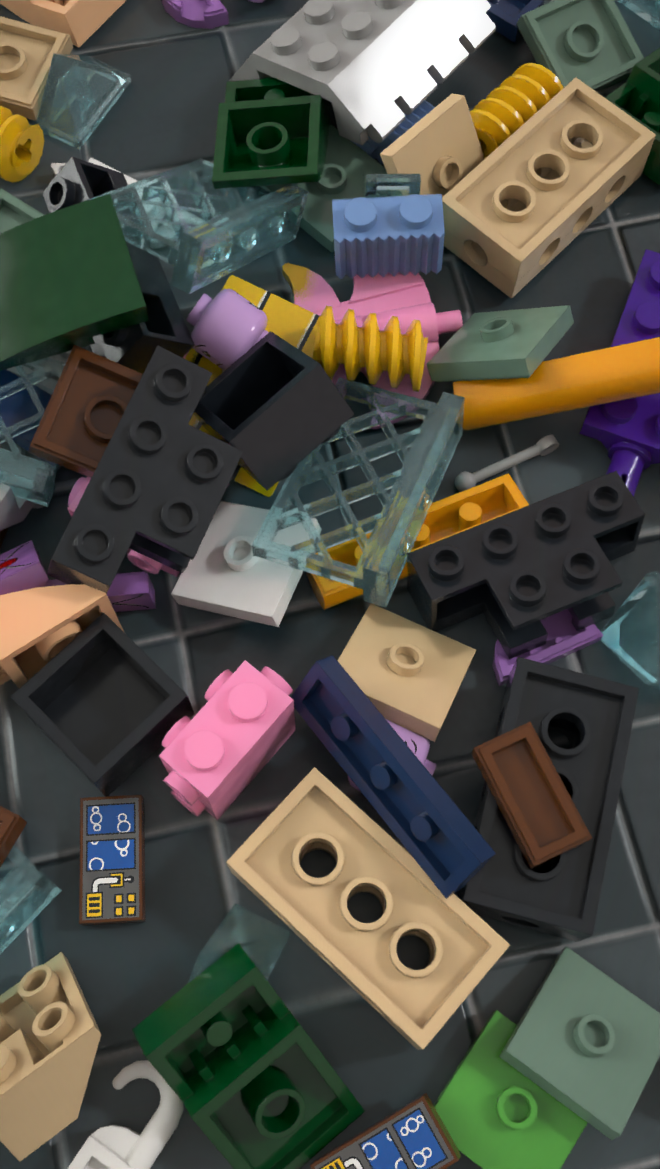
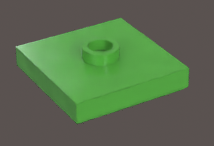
[433,1010,587,1169]

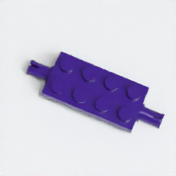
[579,249,660,497]

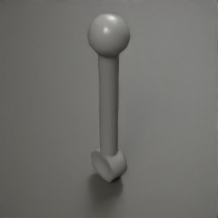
[454,434,559,492]

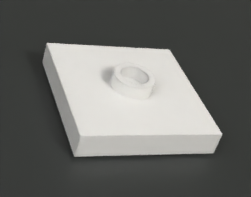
[171,501,322,627]

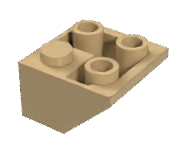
[0,951,101,1162]

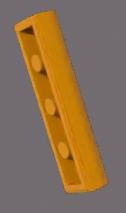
[453,337,660,431]
[305,473,529,610]

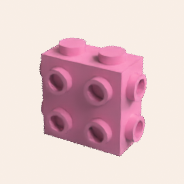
[159,660,296,820]

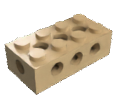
[442,77,656,299]
[226,767,510,1050]

